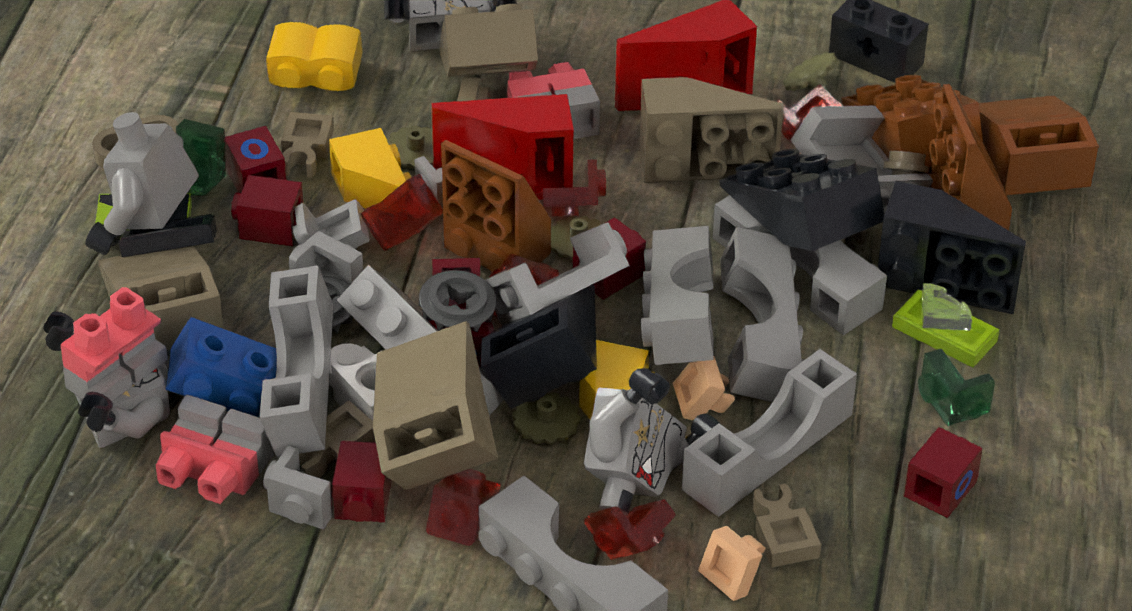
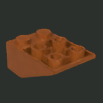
[841,75,983,167]
[929,84,1012,231]
[979,96,1099,195]
[441,140,551,274]

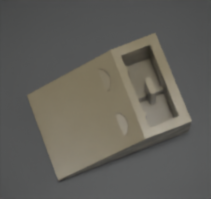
[439,4,538,77]
[639,77,784,183]
[98,246,223,351]
[373,321,498,490]

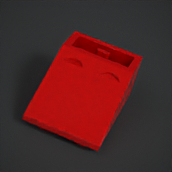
[615,0,757,111]
[431,94,574,200]

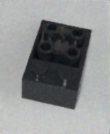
[719,149,885,251]
[878,181,1026,314]
[481,284,597,409]

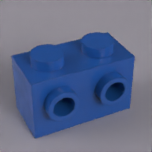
[166,317,277,418]

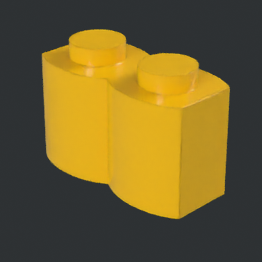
[266,22,363,91]

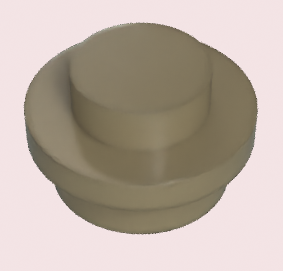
[883,151,929,175]

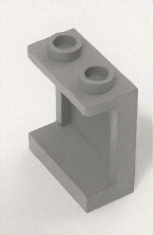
[791,106,933,214]
[485,222,629,325]

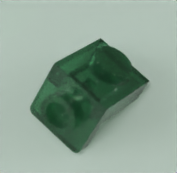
[176,119,226,196]
[918,348,995,426]

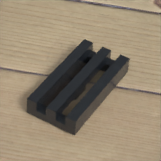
[119,214,217,257]

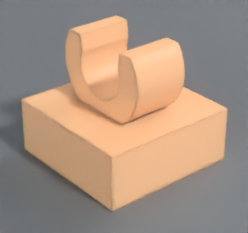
[673,356,735,421]
[698,526,766,601]

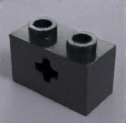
[829,0,929,83]

